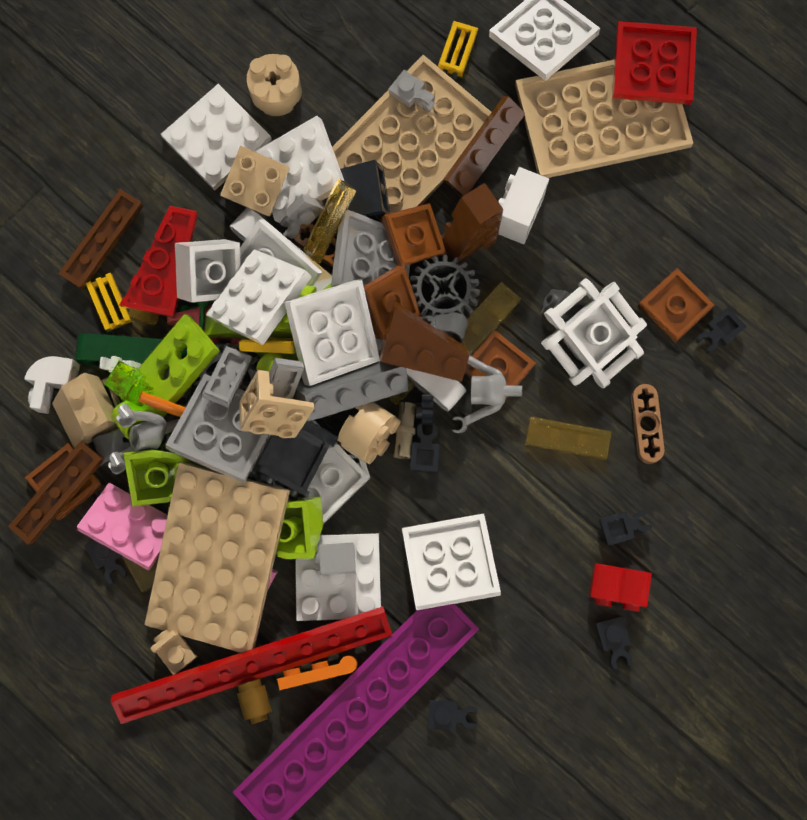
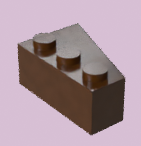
[441,183,503,262]
[380,301,470,382]

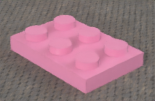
[77,483,168,571]

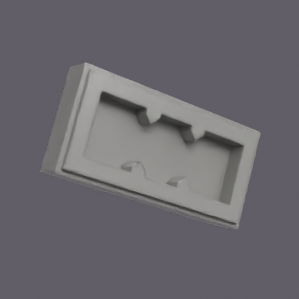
[202,346,252,408]
[269,358,304,399]

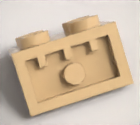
[220,146,289,216]
[239,370,314,438]

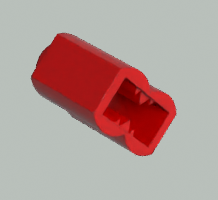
[588,563,652,612]

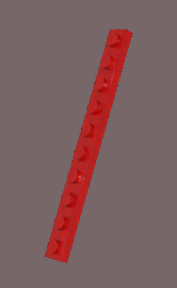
[110,607,392,724]

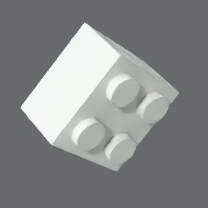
[499,167,549,244]
[175,239,241,302]

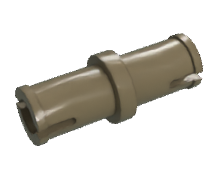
[393,402,416,459]

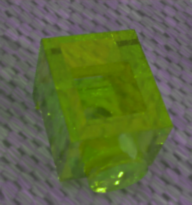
[104,361,154,407]

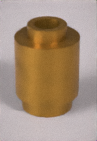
[237,679,272,724]

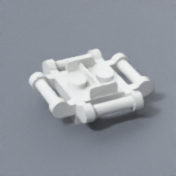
[541,278,647,389]

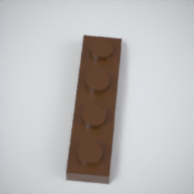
[443,96,525,197]
[58,189,144,290]
[8,441,105,545]

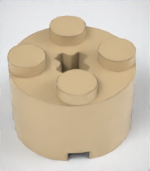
[247,54,302,116]
[337,402,401,464]

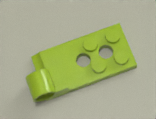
[111,314,220,440]

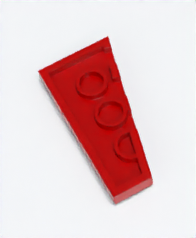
[119,206,198,318]

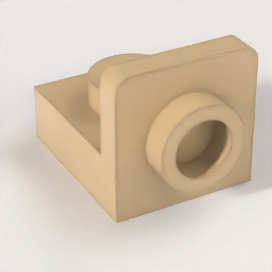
[150,630,198,675]

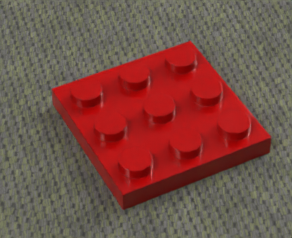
[612,21,697,105]

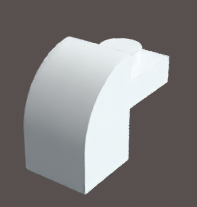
[25,356,80,414]

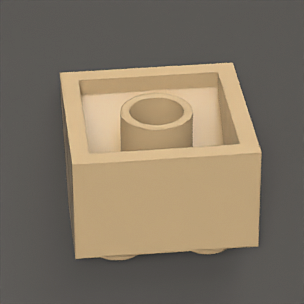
[52,373,117,449]

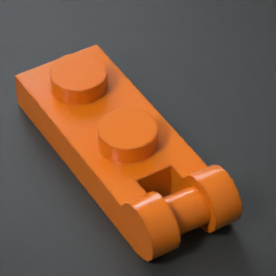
[277,656,358,690]

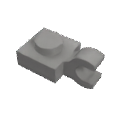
[388,70,435,112]
[280,194,325,239]

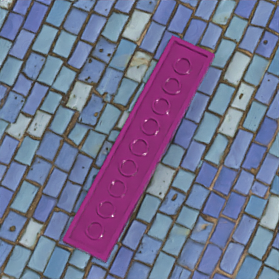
[233,604,479,820]

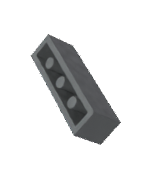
[293,361,408,422]

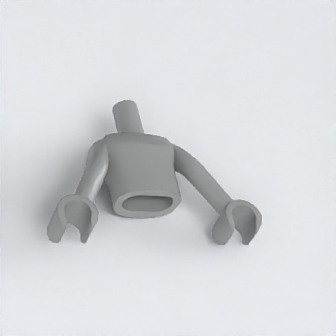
[452,349,522,433]
[108,404,179,474]

